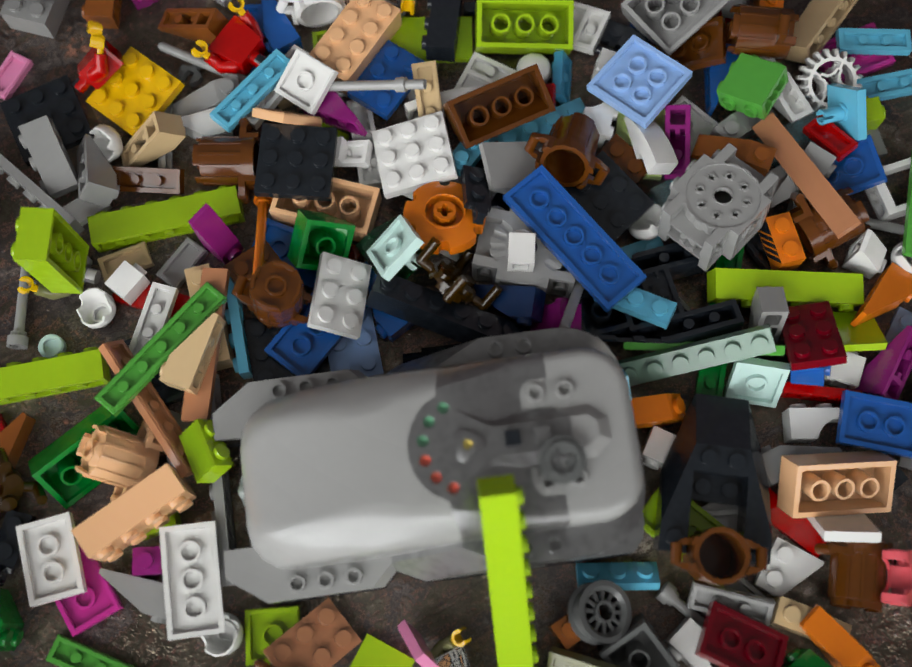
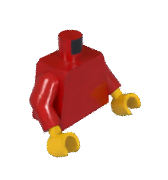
[191,0,267,75]
[72,20,124,94]

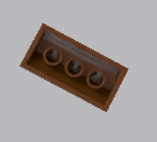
[442,64,556,149]

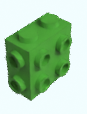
[717,53,789,120]

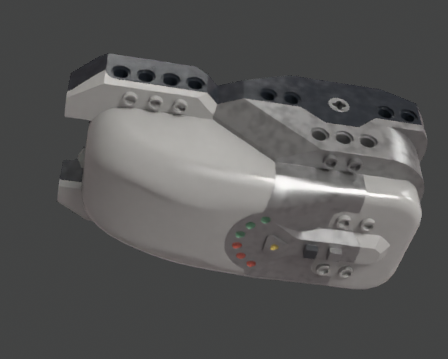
[212,328,645,605]

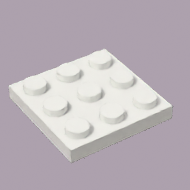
[372,111,458,199]

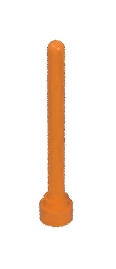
[252,195,273,275]

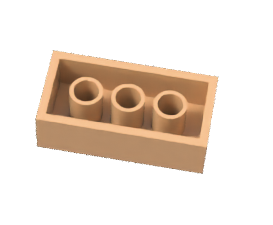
[309,0,402,95]
[269,177,382,244]
[777,451,897,518]
[71,463,197,563]

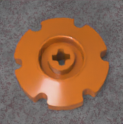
[403,181,486,255]

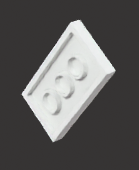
[159,521,225,641]

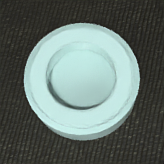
[38,334,67,359]

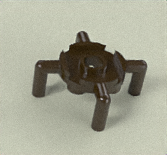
[416,237,503,311]
[0,447,48,512]

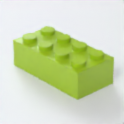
[475,0,574,55]
[11,207,89,294]

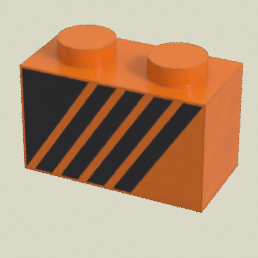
[758,212,806,271]

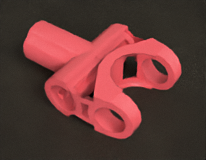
[881,548,912,607]

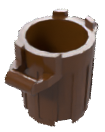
[726,4,799,59]
[524,112,610,189]
[192,118,261,204]
[788,187,871,270]
[232,261,312,328]
[670,526,767,585]
[815,541,896,613]

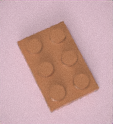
[262,597,362,667]

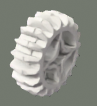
[795,48,863,112]

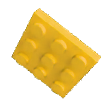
[86,46,185,136]

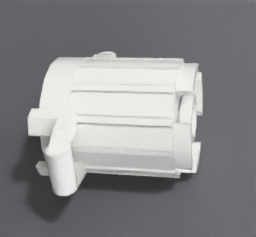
[276,0,350,27]

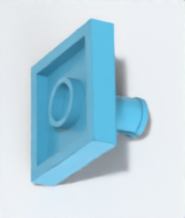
[816,83,867,141]

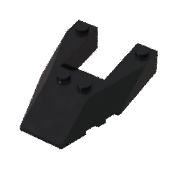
[569,242,744,344]
[653,393,772,565]

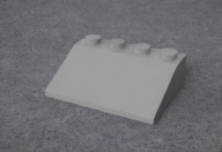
[620,0,731,56]

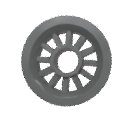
[568,580,632,645]

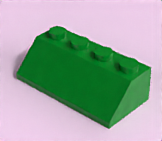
[28,406,141,510]

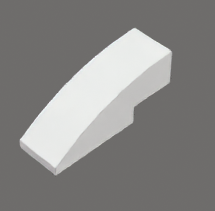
[624,116,678,175]

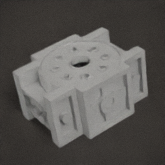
[657,143,779,272]
[472,206,575,298]

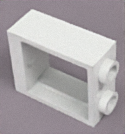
[865,157,911,222]

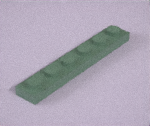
[618,324,777,386]

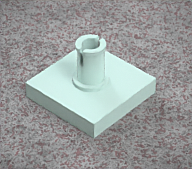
[366,214,424,282]
[724,356,790,408]

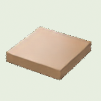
[252,107,322,127]

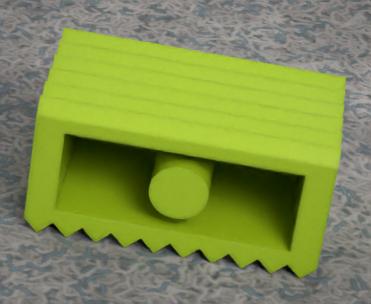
[179,419,234,483]

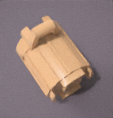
[75,420,163,502]

